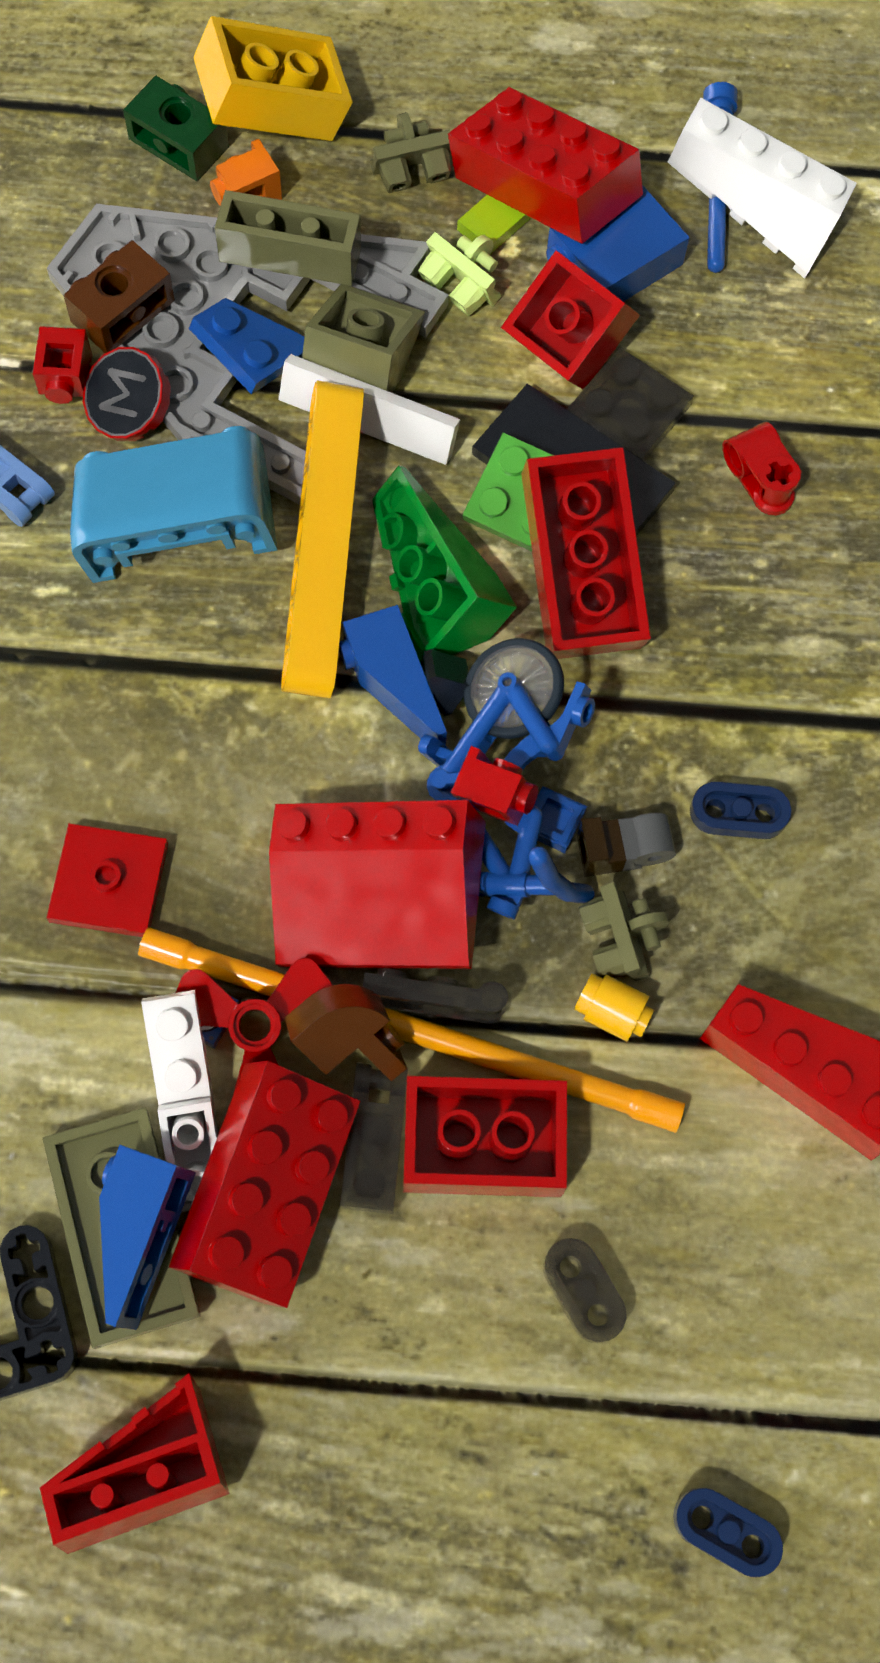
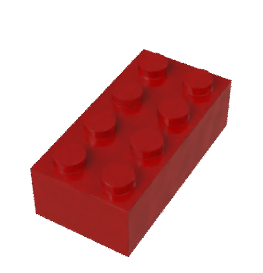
[448,87,643,244]
[521,447,651,659]
[168,1061,360,1308]

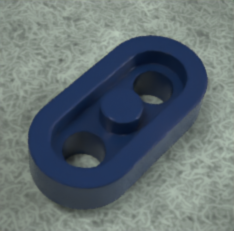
[690,782,791,839]
[673,1488,783,1577]

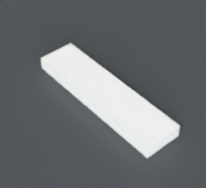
[278,354,460,465]

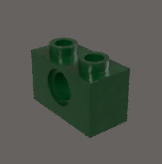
[123,75,229,182]

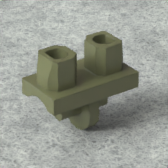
[370,112,451,193]
[579,882,669,981]

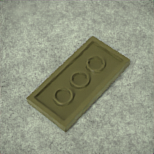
[42,1107,201,1349]

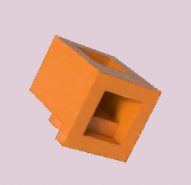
[210,139,282,206]

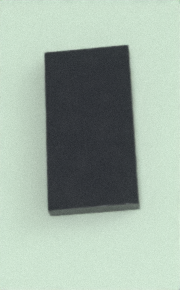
[472,383,676,536]

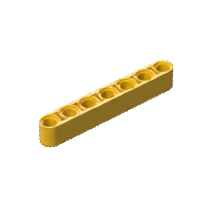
[281,380,364,699]

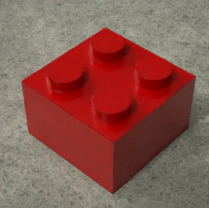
[501,250,640,391]

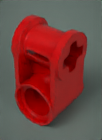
[722,422,801,516]

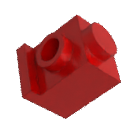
[32,326,93,404]
[451,746,538,826]

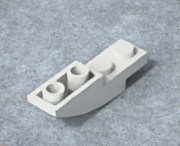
[141,990,219,1212]

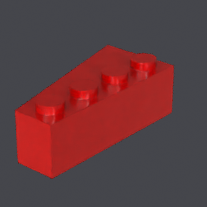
[700,984,880,1161]

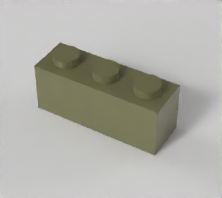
[214,190,361,286]

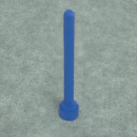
[703,82,738,273]

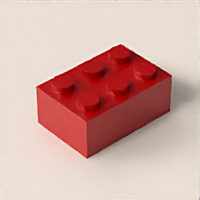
[403,1076,567,1198]

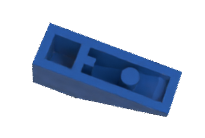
[339,605,447,745]
[99,1145,196,1330]

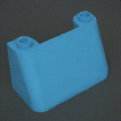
[70,426,278,583]

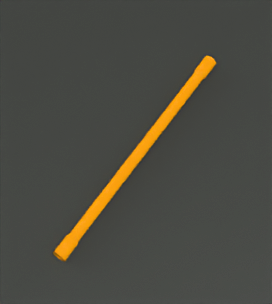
[138,927,685,1133]

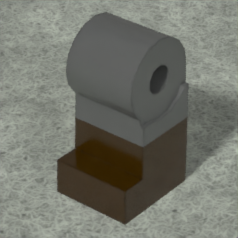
[576,813,676,877]

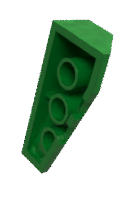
[372,465,517,665]

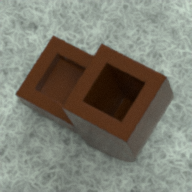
[285,984,407,1082]

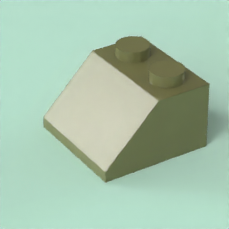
[302,284,425,393]

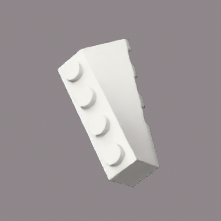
[667,98,857,279]

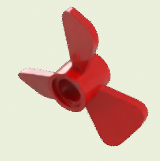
[175,958,332,1091]

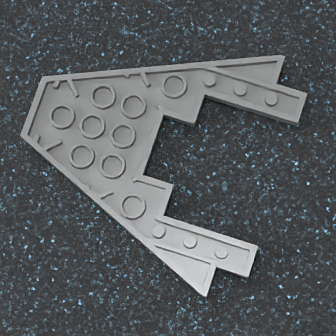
[47,203,449,505]

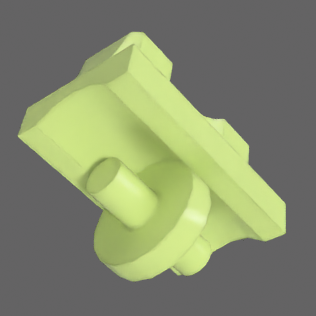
[418,232,502,316]

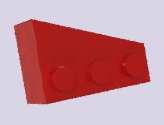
[39,1373,230,1554]

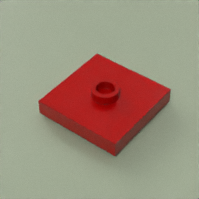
[46,823,169,937]

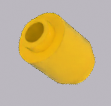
[574,973,654,1042]

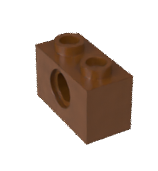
[63,240,175,353]

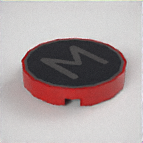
[83,347,171,442]

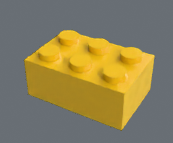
[193,16,353,141]

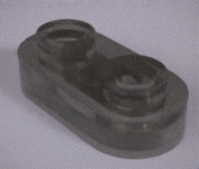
[543,1238,627,1343]

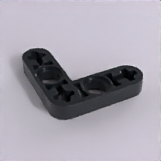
[0,1225,78,1401]

